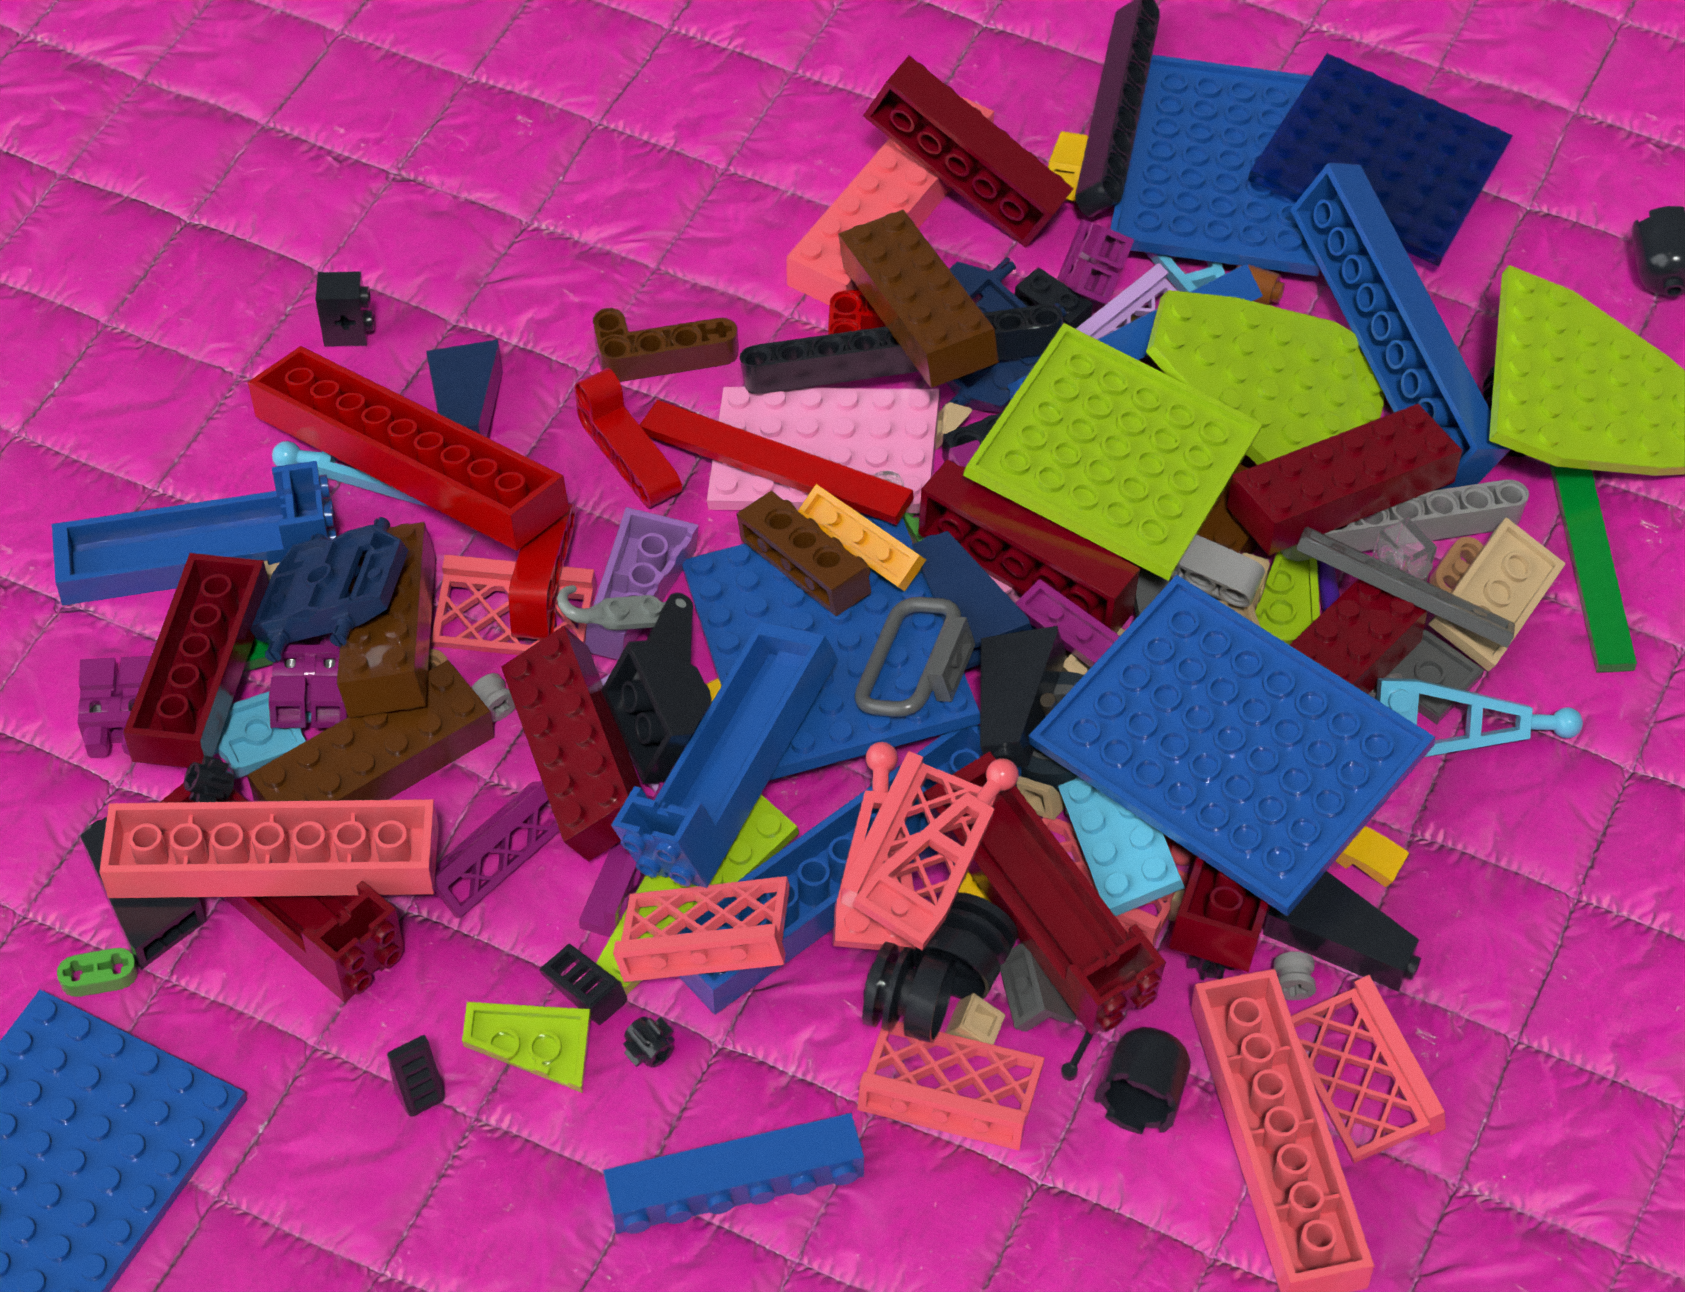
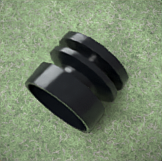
[914,892,1019,999]
[862,941,956,1043]

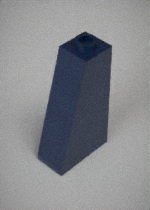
[426,339,503,437]
[912,531,1032,670]

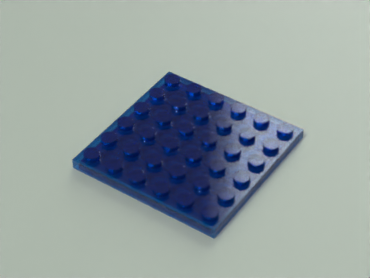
[1248,53,1513,267]

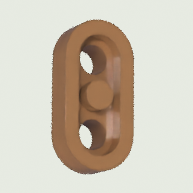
[1429,537,1483,593]

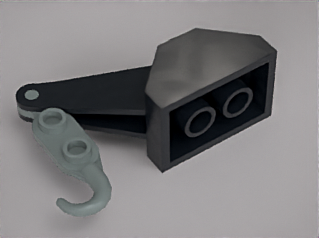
[557,585,712,784]

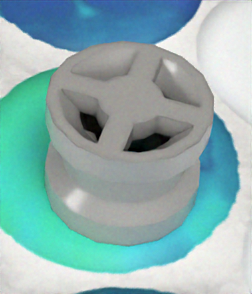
[471,673,515,722]
[1273,952,1316,1000]

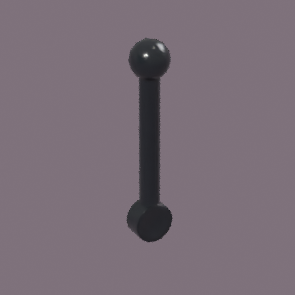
[1061,1031,1094,1081]

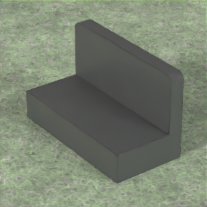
[1000,943,1076,1032]

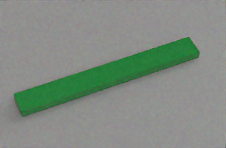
[1550,464,1637,673]

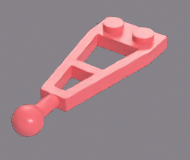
[833,742,916,952]
[853,758,1019,950]

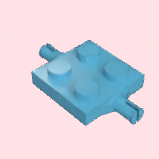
[214,691,311,779]

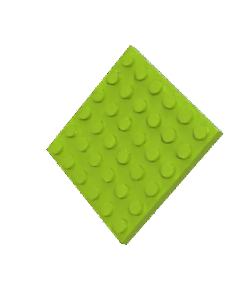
[963,323,1263,581]

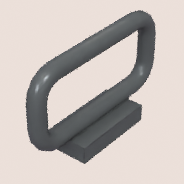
[854,597,976,717]

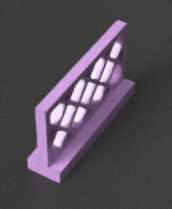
[1076,263,1177,371]

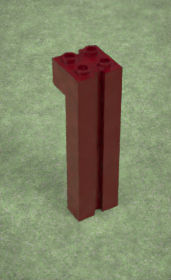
[923,751,1166,1036]
[159,783,405,1003]

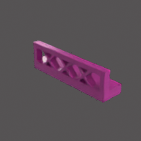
[1015,579,1120,667]
[434,781,560,918]
[579,782,664,937]

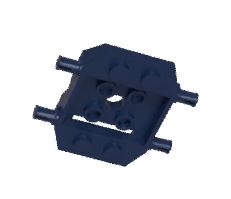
[942,257,1067,412]
[250,517,409,662]

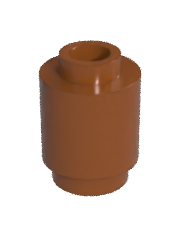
[1237,264,1285,306]

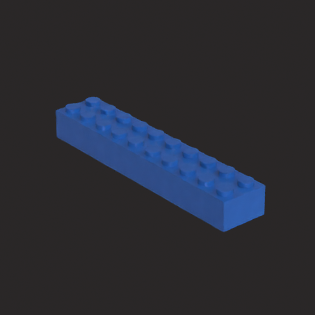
[1290,163,1511,490]
[676,724,1022,1015]

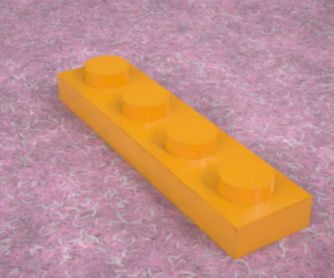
[798,484,926,591]

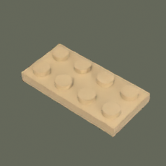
[1428,517,1566,672]

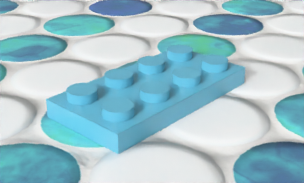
[1058,777,1185,916]

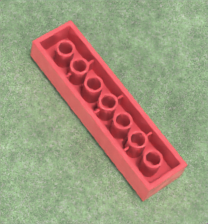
[786,96,994,305]
[99,799,439,898]
[1191,969,1374,1292]

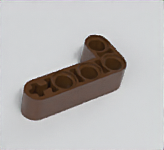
[593,308,738,382]

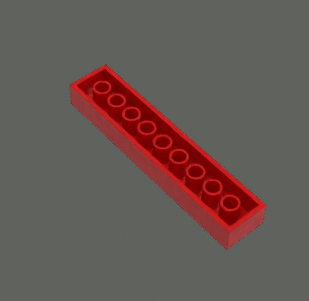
[248,346,569,551]

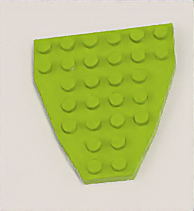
[1489,265,1685,476]
[1146,290,1385,465]

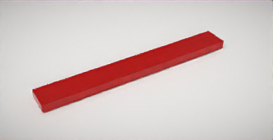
[640,400,914,525]

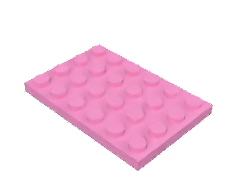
[707,387,940,513]

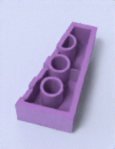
[585,507,699,660]

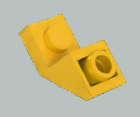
[1048,131,1088,202]

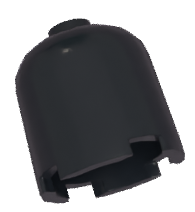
[1631,206,1685,297]
[1094,1027,1191,1134]

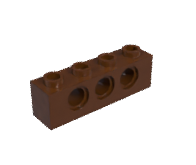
[736,490,871,616]

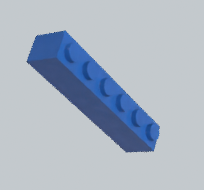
[603,1113,864,1234]

